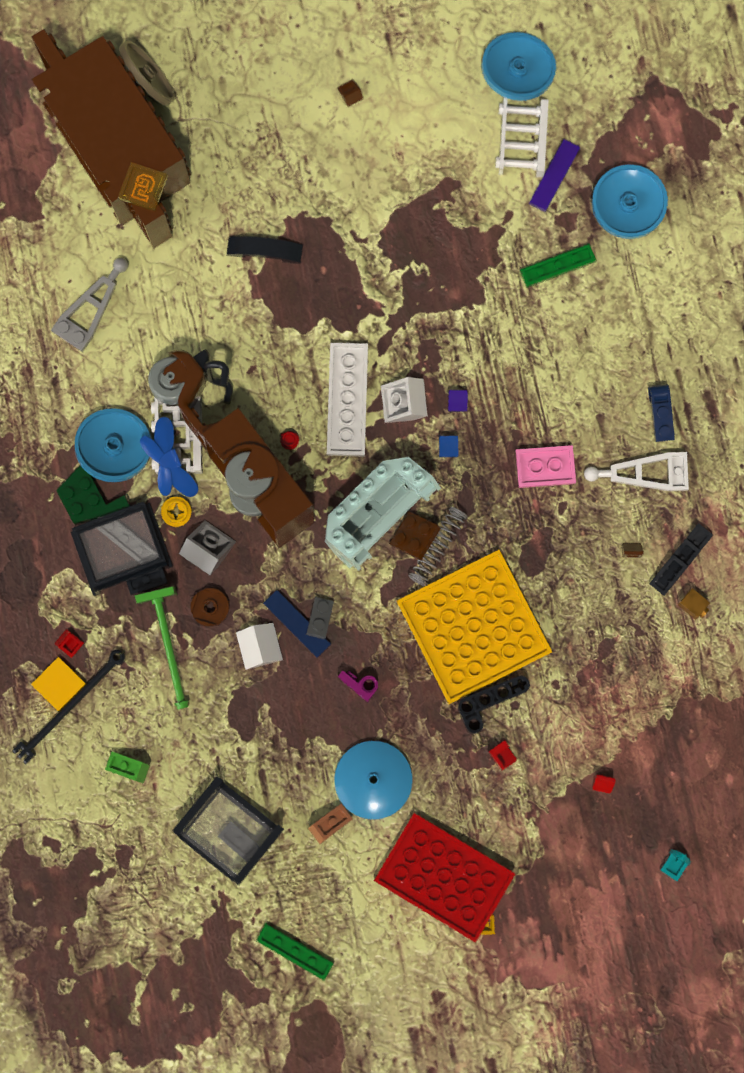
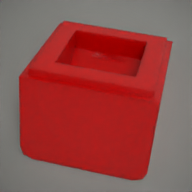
[54,629,84,658]
[592,774,616,793]

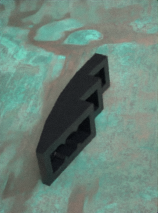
[649,523,714,596]

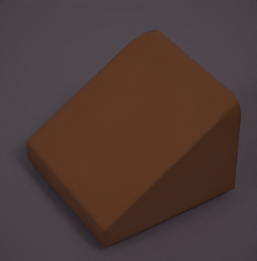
[337,79,363,107]
[622,543,644,558]

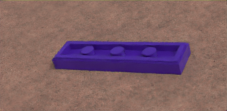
[529,139,580,213]

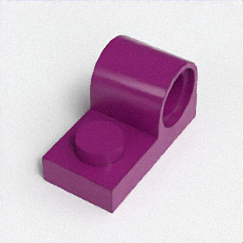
[338,671,378,703]

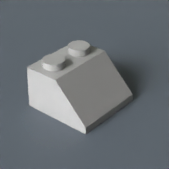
[179,521,236,575]

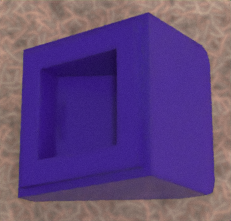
[448,390,468,412]

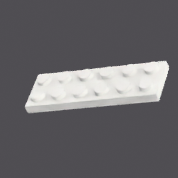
[327,343,368,457]

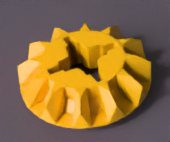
[161,497,192,527]

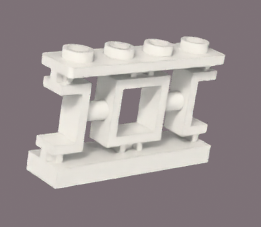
[151,396,203,475]

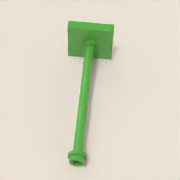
[135,586,189,710]

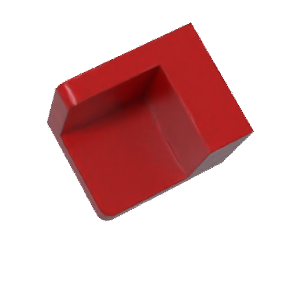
[488,740,517,771]

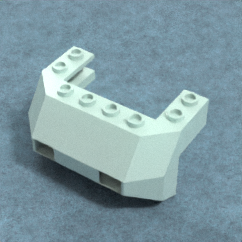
[325,457,441,571]

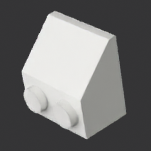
[381,377,427,423]

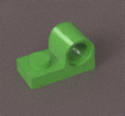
[105,752,150,784]

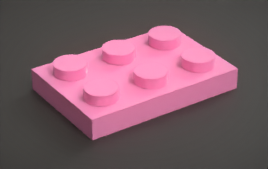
[515,445,576,488]

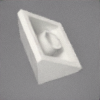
[236,623,283,670]

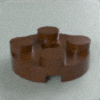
[190,588,229,627]

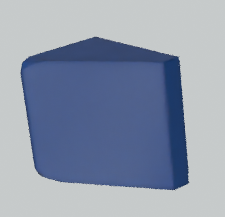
[439,436,458,457]

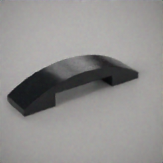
[226,236,303,264]

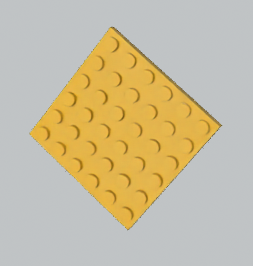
[396,550,552,704]

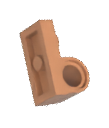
[308,804,353,844]

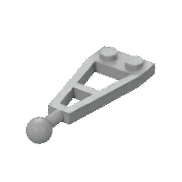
[51,258,128,353]

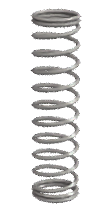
[408,506,468,586]

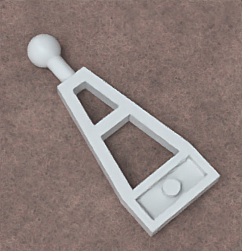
[584,452,689,491]

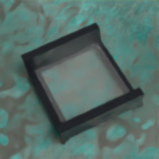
[71,501,173,596]
[172,776,284,886]

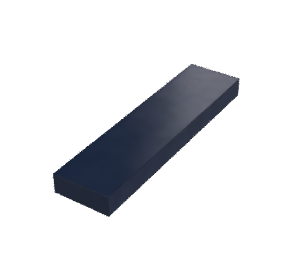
[263,590,331,658]

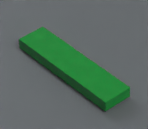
[519,243,597,288]
[256,923,334,981]

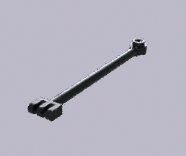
[12,650,126,765]

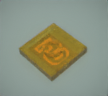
[118,162,168,211]

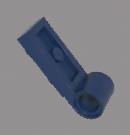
[648,384,675,442]

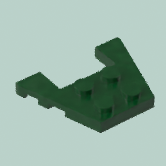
[56,465,130,524]

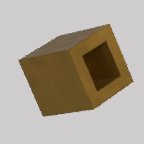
[678,588,710,620]

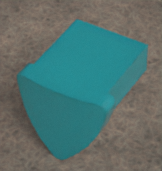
[660,849,691,881]

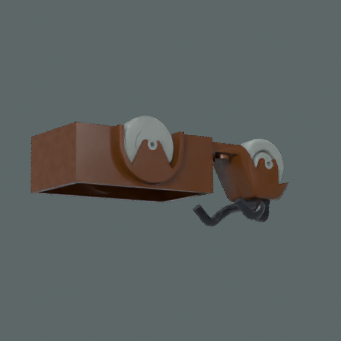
[148,349,314,548]

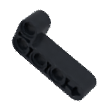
[458,676,530,734]

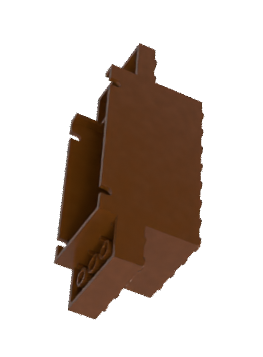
[31,29,191,249]

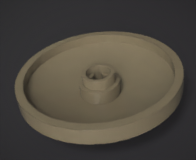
[119,40,175,106]

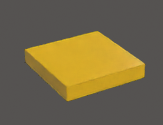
[31,657,86,712]

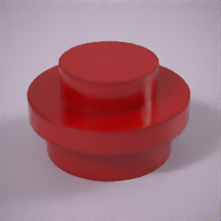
[280,431,299,450]

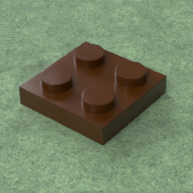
[389,512,441,561]

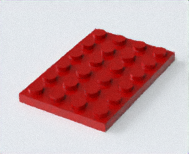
[374,813,515,943]

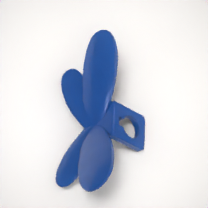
[140,417,198,497]

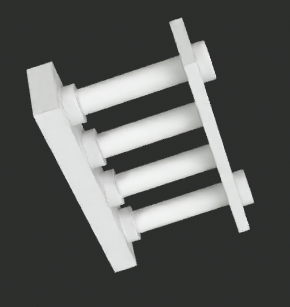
[496,97,549,177]

